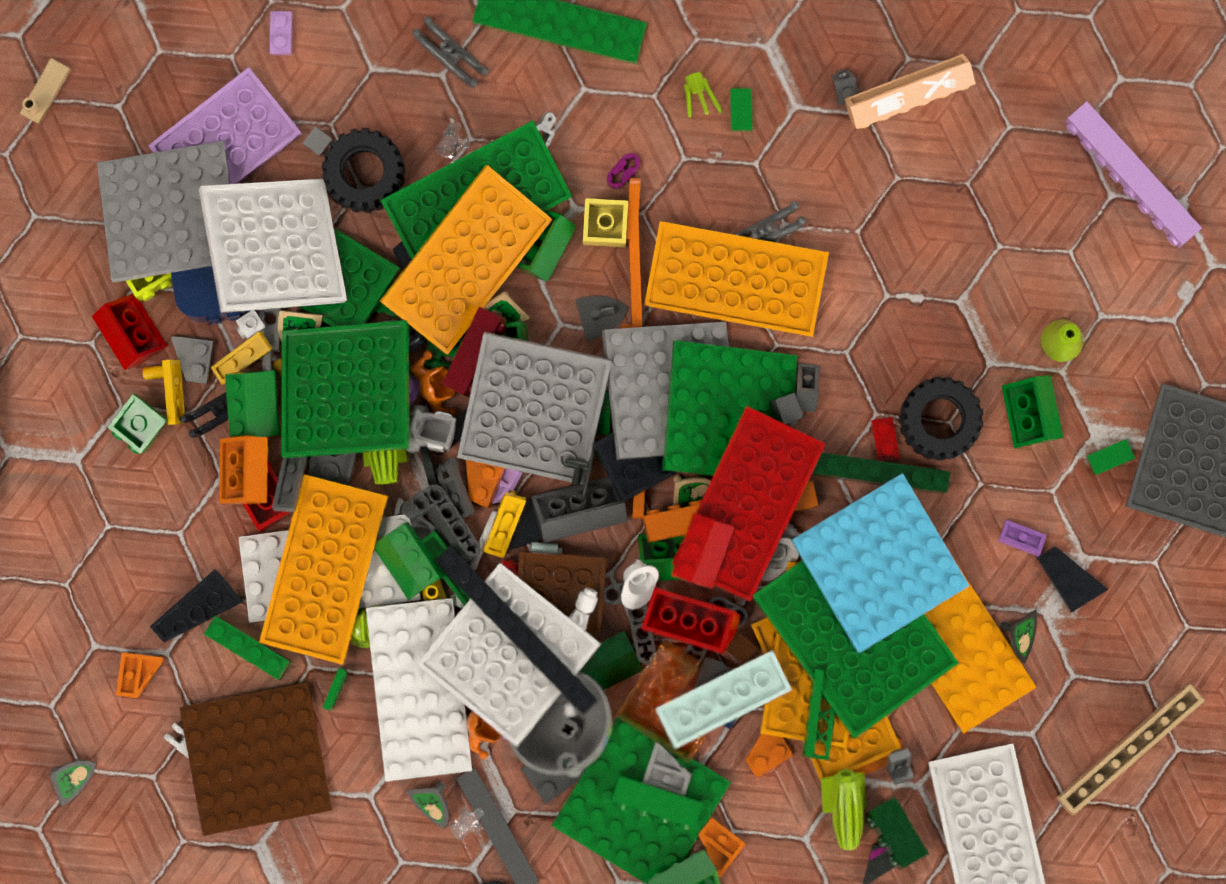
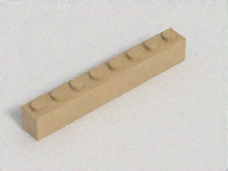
[1056,684,1205,815]

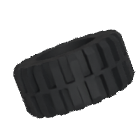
[322,128,405,213]
[899,377,984,461]

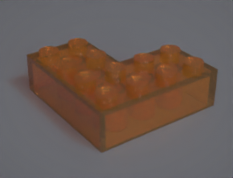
[616,639,709,763]

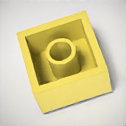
[583,198,628,247]

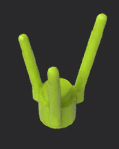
[684,72,723,117]

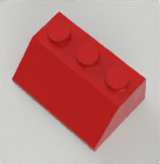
[91,294,168,370]
[671,512,734,588]

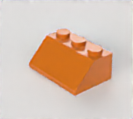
[219,436,268,504]

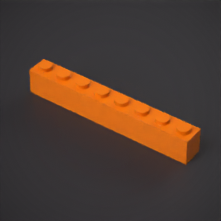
[643,481,818,543]

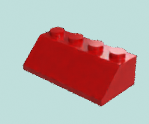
[641,587,741,654]

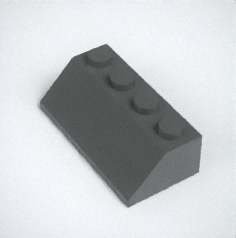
[531,477,627,543]

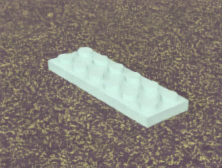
[655,651,792,749]

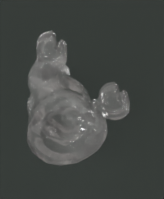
[435,122,472,159]
[448,804,485,841]

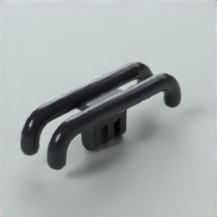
[180,392,228,438]

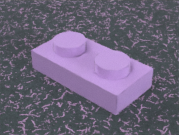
[270,11,293,55]

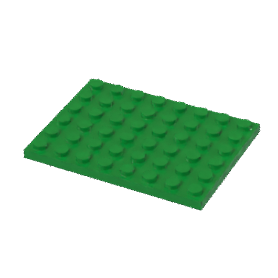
[753,560,959,739]

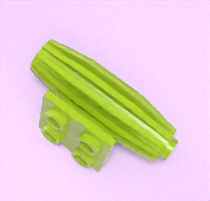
[363,449,407,485]
[821,769,866,850]

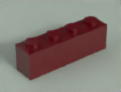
[442,306,507,398]

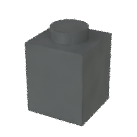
[769,393,803,427]

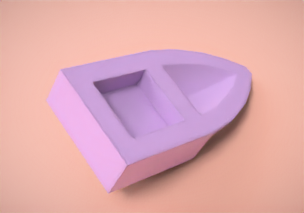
[493,468,523,504]

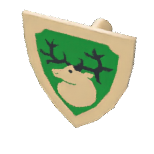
[484,292,529,323]
[278,310,322,341]
[673,475,711,508]

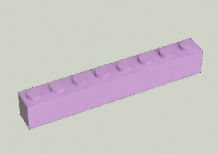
[1065,101,1202,248]

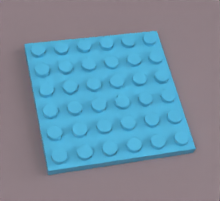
[791,473,969,653]

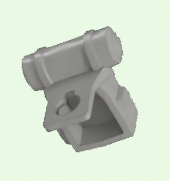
[405,405,457,453]

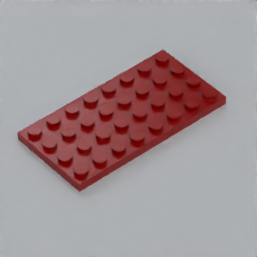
[671,406,826,602]

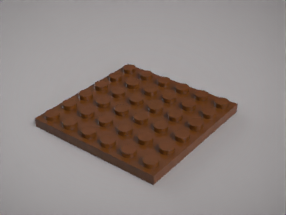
[179,682,332,836]

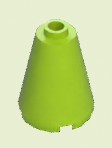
[1041,319,1084,362]

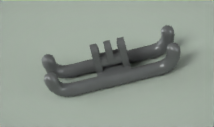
[412,16,489,88]
[734,201,807,242]

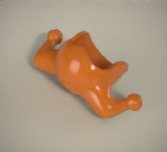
[411,350,456,416]
[467,711,502,760]

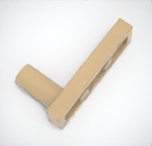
[20,58,71,125]

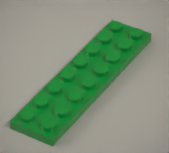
[472,0,647,65]

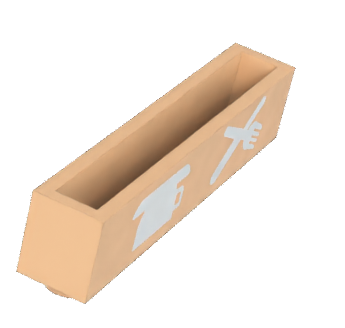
[845,54,976,129]

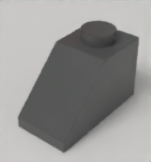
[795,363,819,412]

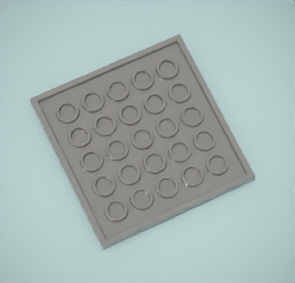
[97,141,230,283]
[602,322,729,460]
[457,332,612,485]

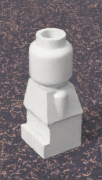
[568,587,598,631]

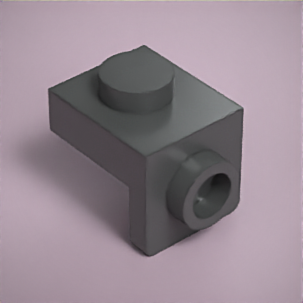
[831,70,858,105]
[886,749,914,785]

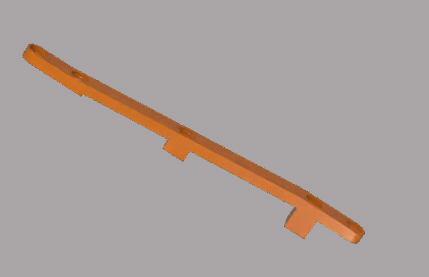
[621,178,645,519]

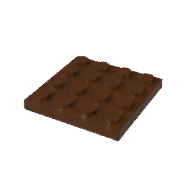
[518,550,607,643]

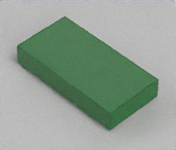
[730,88,753,132]
[1086,439,1135,476]
[322,668,348,711]

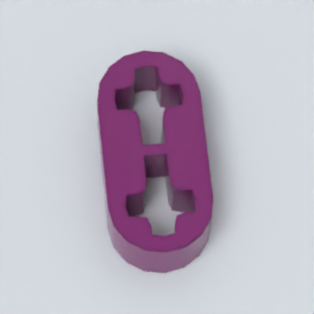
[607,153,640,190]

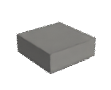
[303,126,333,157]

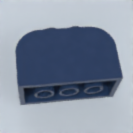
[171,266,260,325]

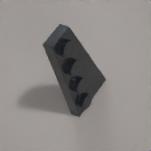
[150,569,244,643]

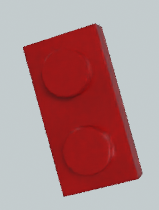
[871,417,900,462]

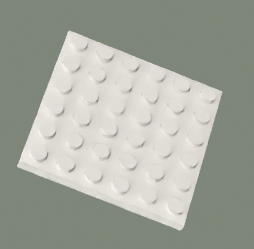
[199,179,347,312]
[417,563,601,747]

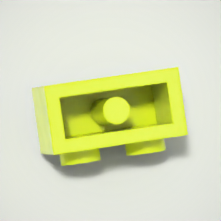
[126,273,173,301]

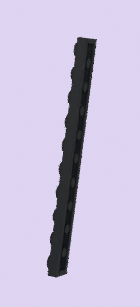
[435,546,599,716]

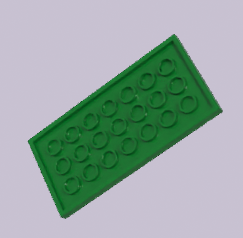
[380,120,572,259]

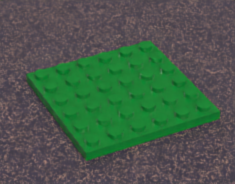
[281,320,410,458]
[662,340,797,476]
[551,714,731,884]

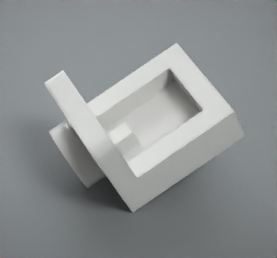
[236,310,265,339]

